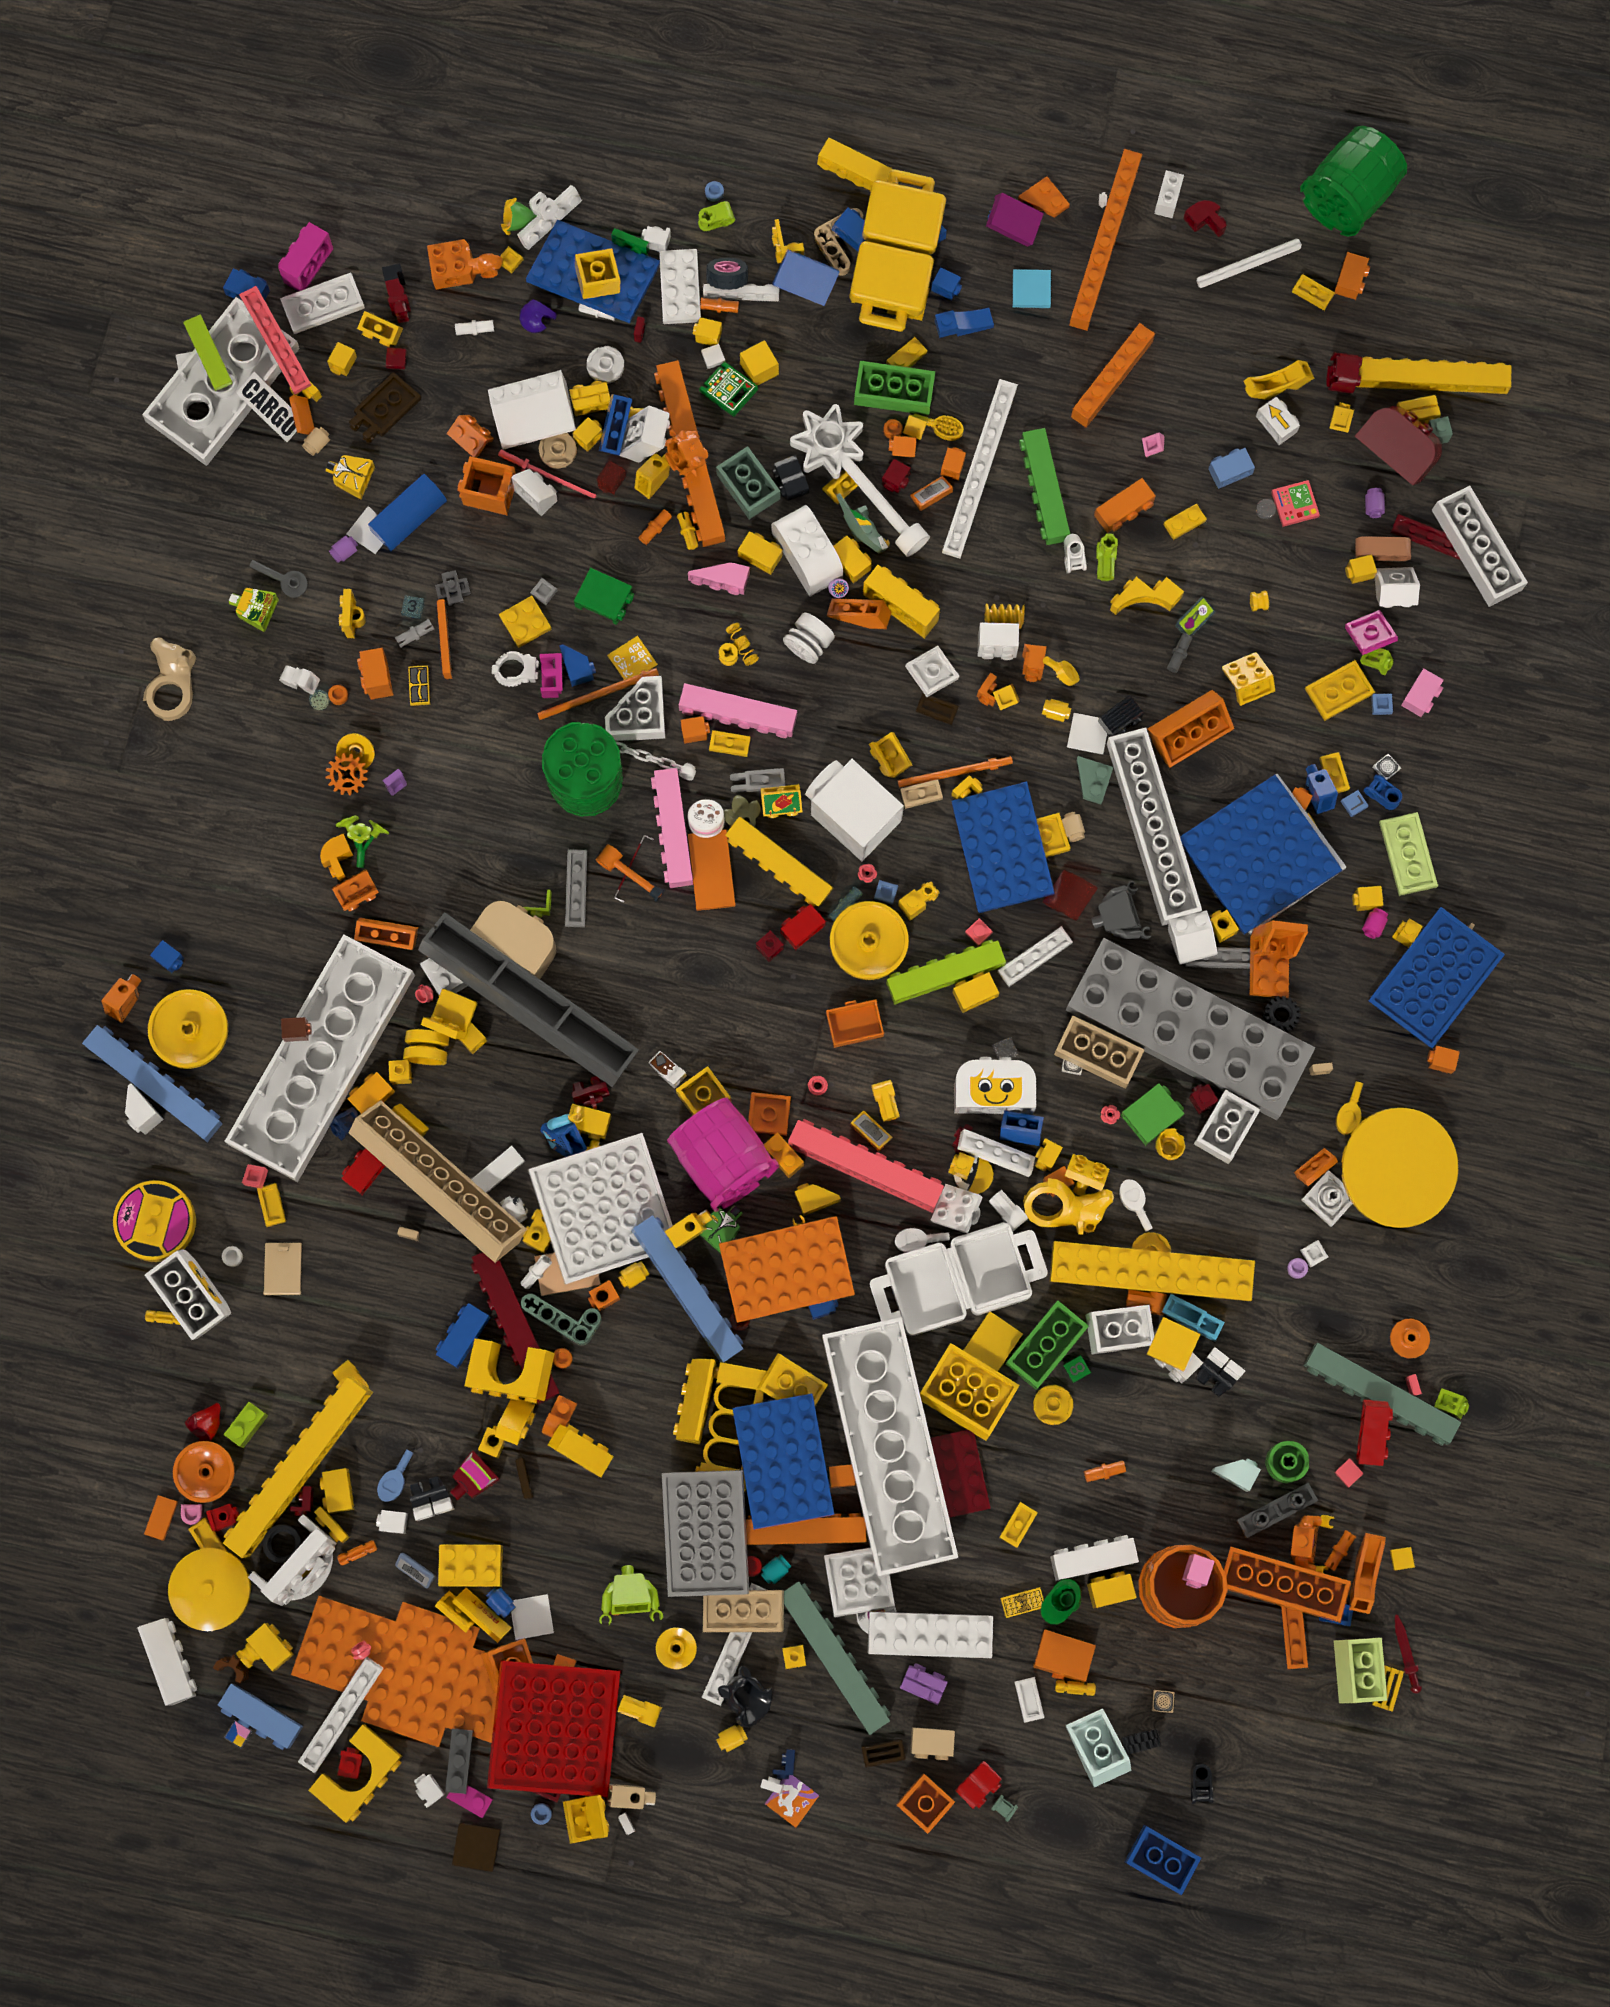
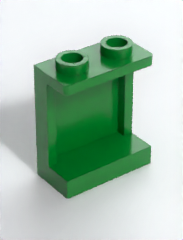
[574,568,634,625]

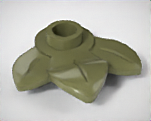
[723,795,761,827]

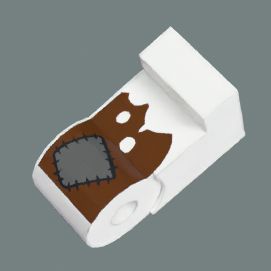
[648,1051,687,1089]

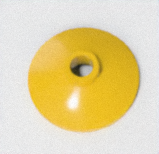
[336,733,375,771]
[656,1628,697,1669]

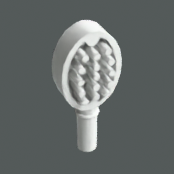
[1119,1179,1153,1232]
[895,1228,950,1253]

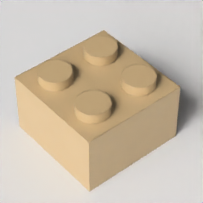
[910,1727,955,1760]

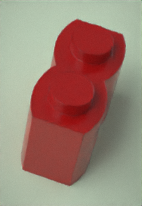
[955,1761,1002,1809]

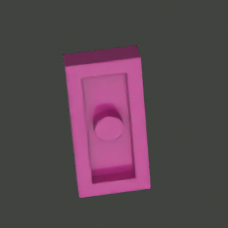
[446,1785,493,1818]

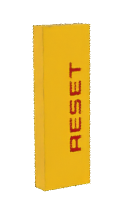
[452,1588,511,1643]

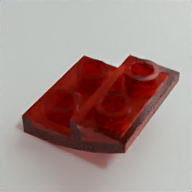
[1043,870,1098,921]

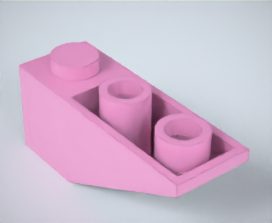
[688,563,750,595]

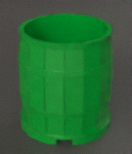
[1300,126,1407,237]
[542,722,623,817]

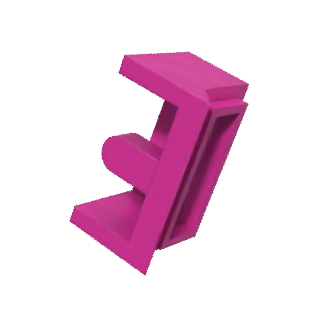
[540,653,563,698]

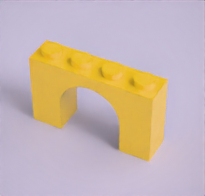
[464,1339,555,1403]
[308,1724,402,1823]

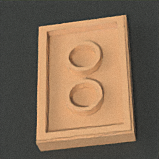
[534,1253,601,1296]

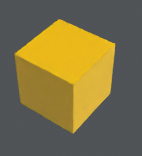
[740,340,779,386]

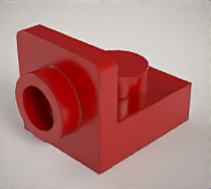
[337,1747,364,1779]

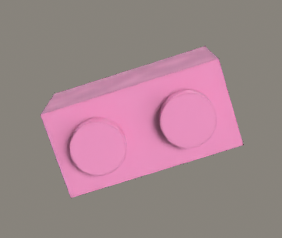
[1401,668,1443,717]
[1182,1554,1215,1589]

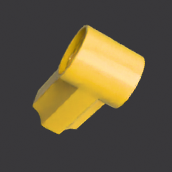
[871,1080,900,1122]
[618,1695,662,1727]

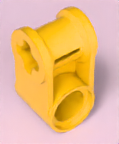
[332,1360,369,1388]

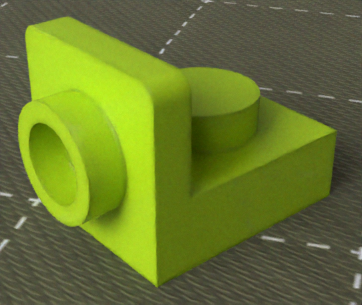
[1360,648,1393,675]
[1434,1388,1469,1419]

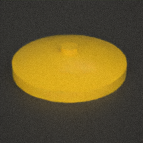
[830,901,909,980]
[148,990,228,1069]
[168,1548,251,1631]

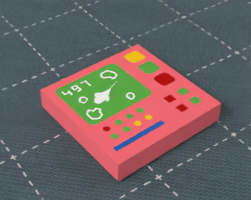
[1271,480,1320,527]

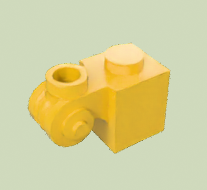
[898,882,940,921]

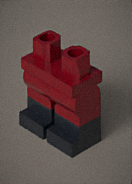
[382,263,411,323]

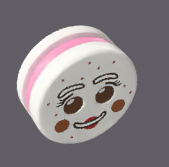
[688,800,725,838]

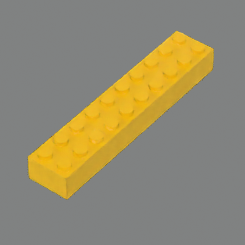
[1049,1241,1255,1301]
[223,1377,373,1558]

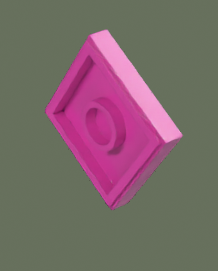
[1345,610,1398,655]

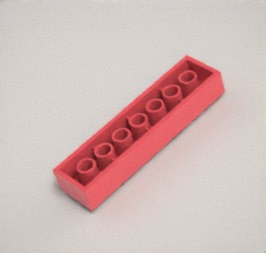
[788,1119,944,1213]

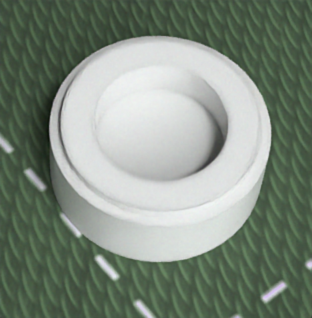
[222,1246,243,1267]

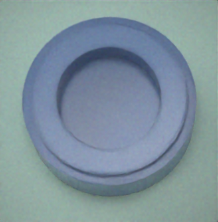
[705,181,724,202]
[531,1803,552,1825]

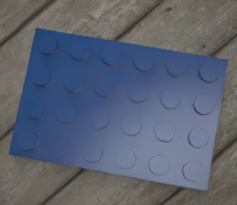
[526,220,660,324]
[952,782,1055,913]
[1368,907,1505,1049]
[733,1394,834,1530]

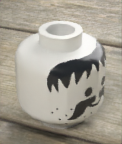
[500,1196,528,1223]

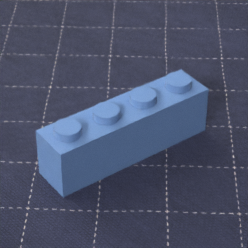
[218,1683,303,1750]

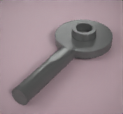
[250,560,308,598]

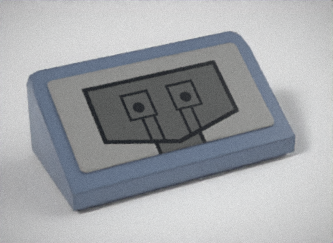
[395,1553,436,1588]

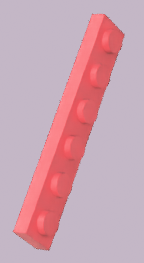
[239,286,311,394]

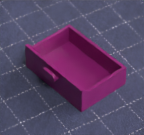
[986,193,1044,247]

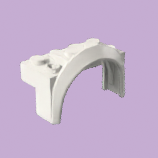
[248,1514,337,1606]

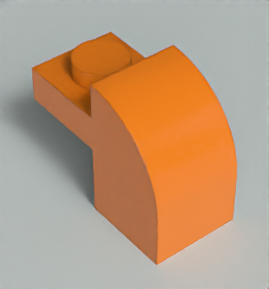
[542,1395,577,1438]

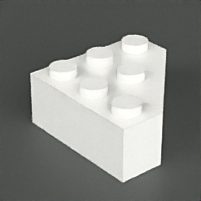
[605,676,665,741]

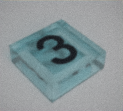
[401,595,424,619]

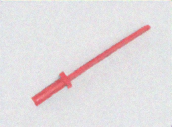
[498,449,597,498]

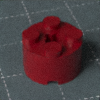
[1326,352,1363,393]

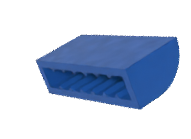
[368,474,447,551]

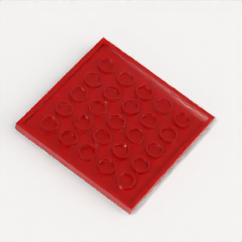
[487,1660,620,1797]

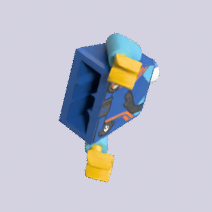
[541,1106,600,1157]

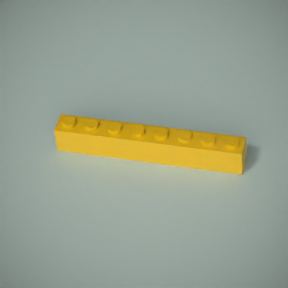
[1356,357,1511,394]

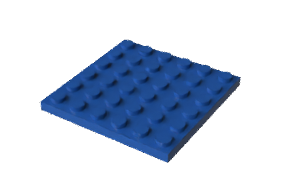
[1180,775,1342,935]

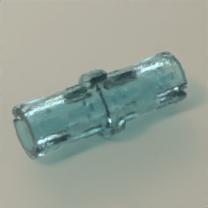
[828,886,863,922]

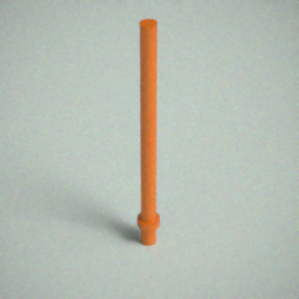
[537,668,659,720]

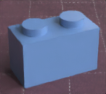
[1209,448,1255,489]

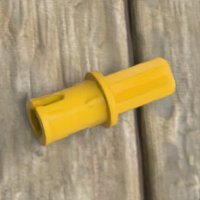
[677,512,698,550]

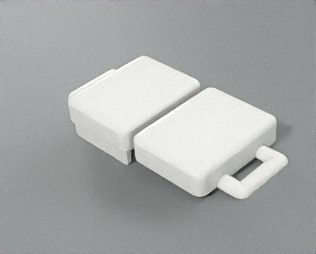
[870,1222,1048,1336]

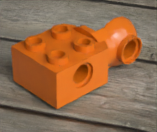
[427,239,503,290]

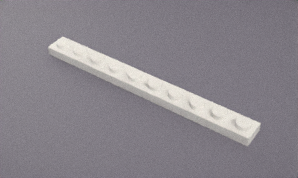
[942,379,1018,559]

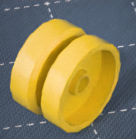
[403,1029,449,1065]

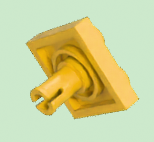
[1065,1154,1110,1196]

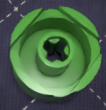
[1265,1441,1309,1483]

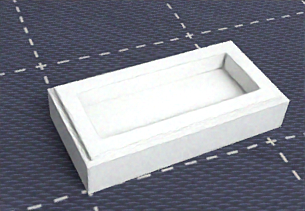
[1014,1677,1044,1723]

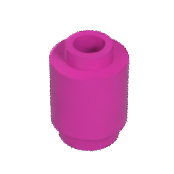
[1362,908,1388,939]

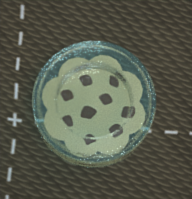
[309,690,329,710]

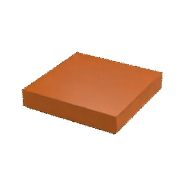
[748,1092,791,1136]

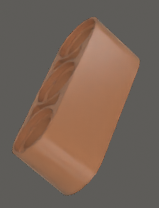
[1355,537,1411,561]

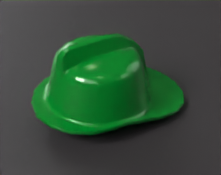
[1041,1579,1081,1624]

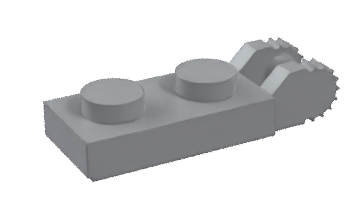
[730,768,785,792]

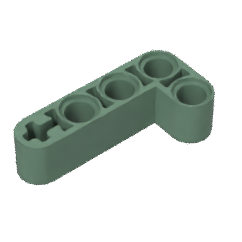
[521,1294,602,1345]

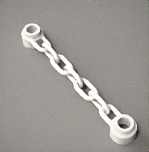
[615,741,696,780]

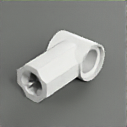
[989,1190,1028,1231]

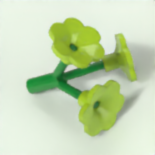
[336,815,389,868]

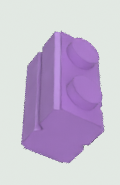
[900,1663,947,1705]

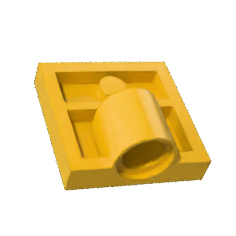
[339,589,366,638]

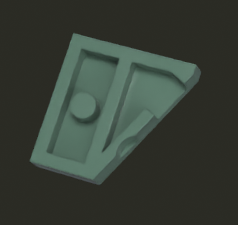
[1076,756,1113,805]

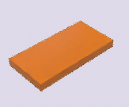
[688,830,735,911]

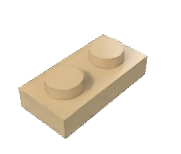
[900,779,943,809]

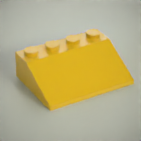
[920,1343,1020,1441]
[673,1359,716,1445]

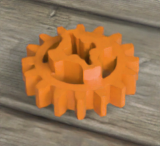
[326,753,368,795]

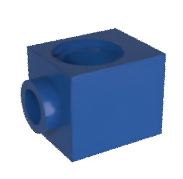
[931,268,962,300]
[150,940,184,973]

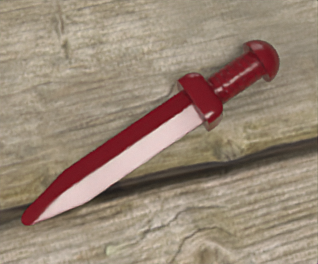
[1395,1615,1422,1694]

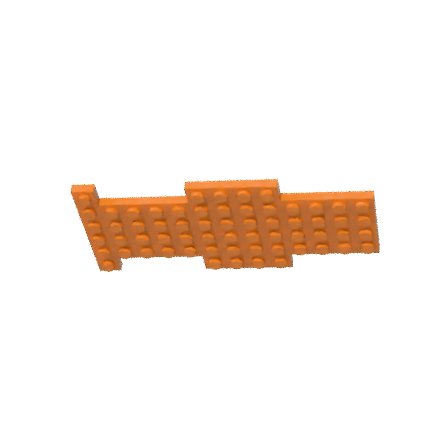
[291,1596,577,1747]

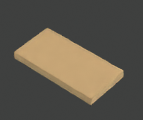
[703,1590,784,1632]

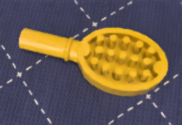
[914,413,964,441]
[1043,656,1079,686]
[1336,1081,1363,1135]

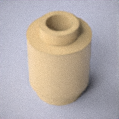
[302,427,330,456]
[1062,812,1085,842]

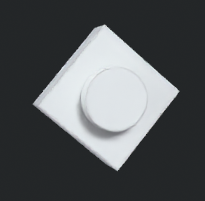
[760,1777,784,1794]

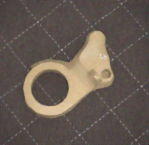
[143,637,196,721]

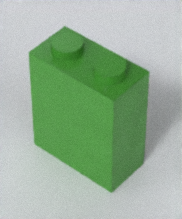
[1121,1083,1184,1146]

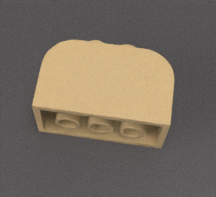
[470,901,556,979]

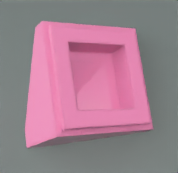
[1142,433,1164,457]

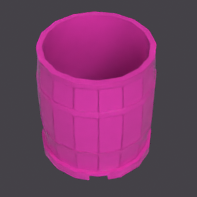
[667,1097,779,1212]

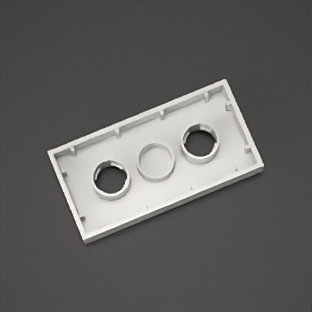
[142,297,300,466]

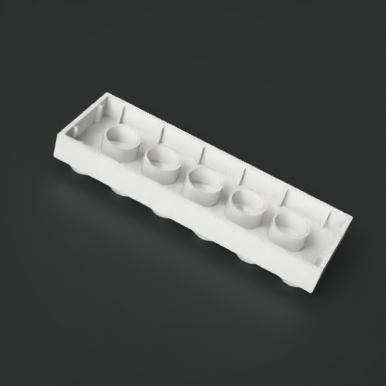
[225,934,415,1182]
[822,1317,958,1577]

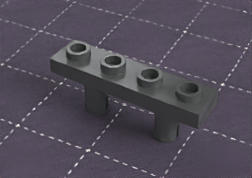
[1236,1483,1318,1538]

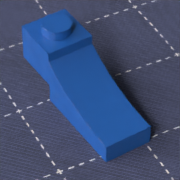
[934,308,994,338]

